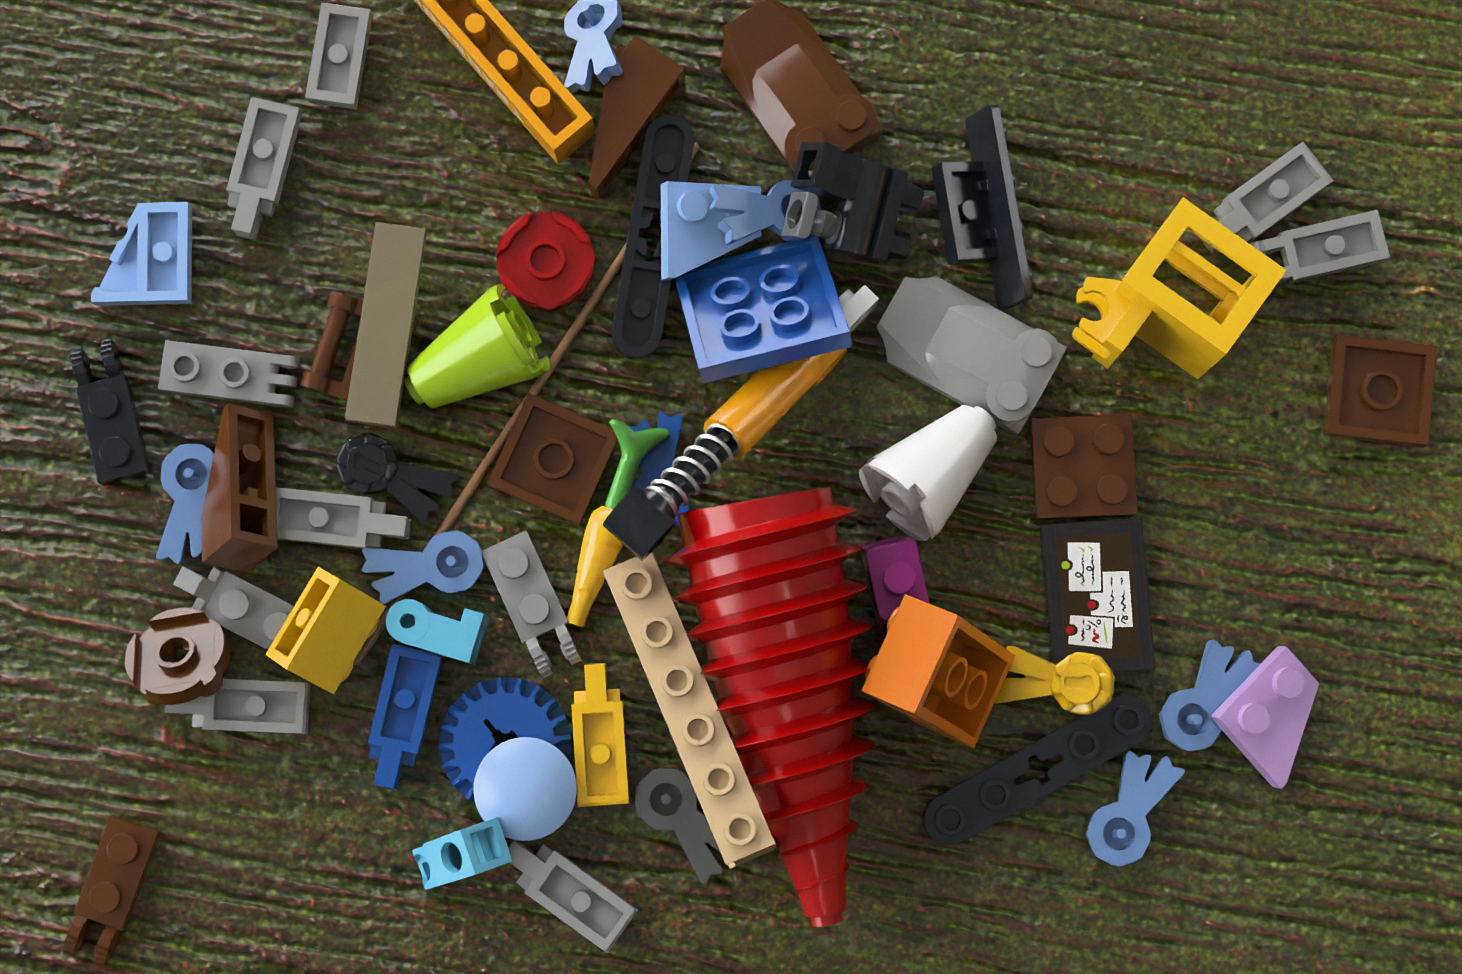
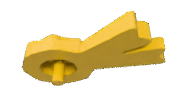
[994,646,1115,715]

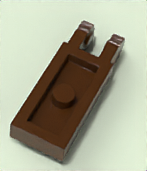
[62,815,162,968]

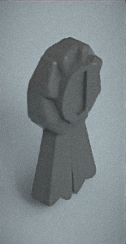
[635,768,723,885]

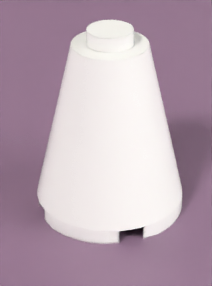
[859,405,997,541]

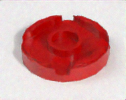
[496,211,596,311]

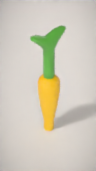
[567,419,670,627]

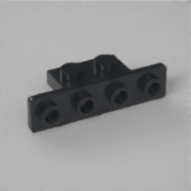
[931,105,1033,309]

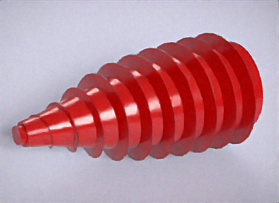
[663,487,877,927]

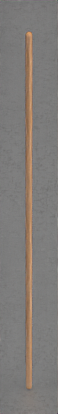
[354,142,700,666]

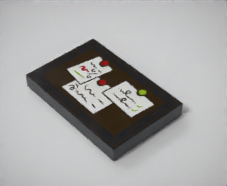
[1039,518,1155,673]

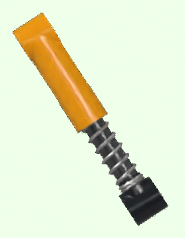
[603,348,847,561]

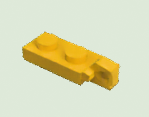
[571,663,630,807]

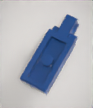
[368,644,444,790]

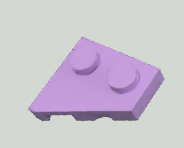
[1210,646,1319,789]

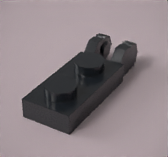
[69,338,152,485]

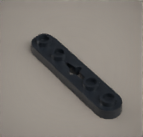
[612,114,694,360]
[923,695,1153,845]

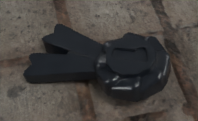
[336,432,458,523]

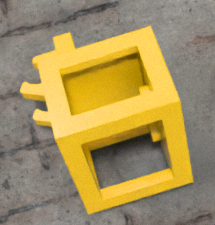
[1072,197,1287,380]

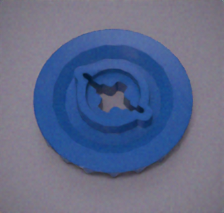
[438,677,572,803]

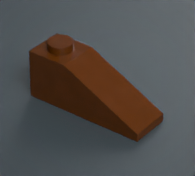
[589,35,685,200]
[201,403,278,573]

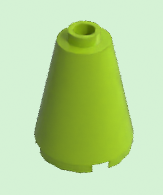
[405,284,550,408]

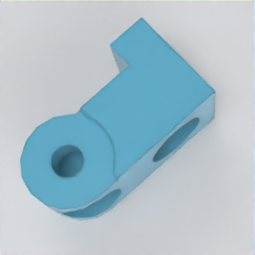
[386,599,490,665]
[412,817,513,890]

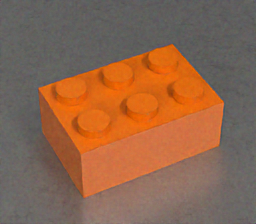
[861,594,1015,749]

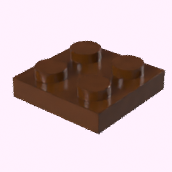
[1323,334,1437,448]
[487,393,619,526]
[1029,414,1138,520]

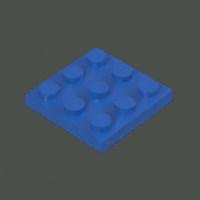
[675,236,852,384]

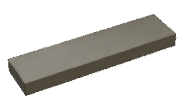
[345,222,427,428]

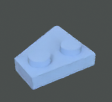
[661,181,761,280]
[91,202,192,306]

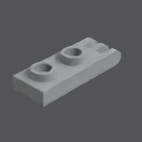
[158,340,301,408]

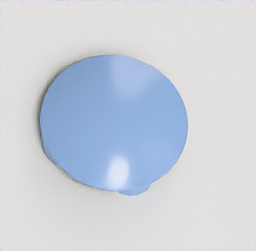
[474,737,577,841]

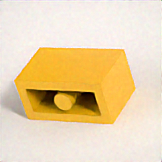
[265,567,386,695]

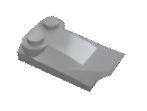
[876,276,1067,436]

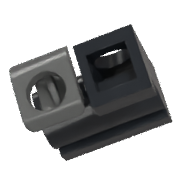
[781,141,924,261]

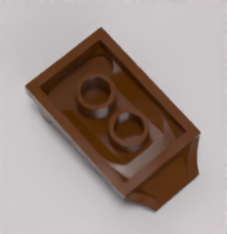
[720,0,885,179]

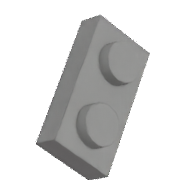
[305,2,373,110]

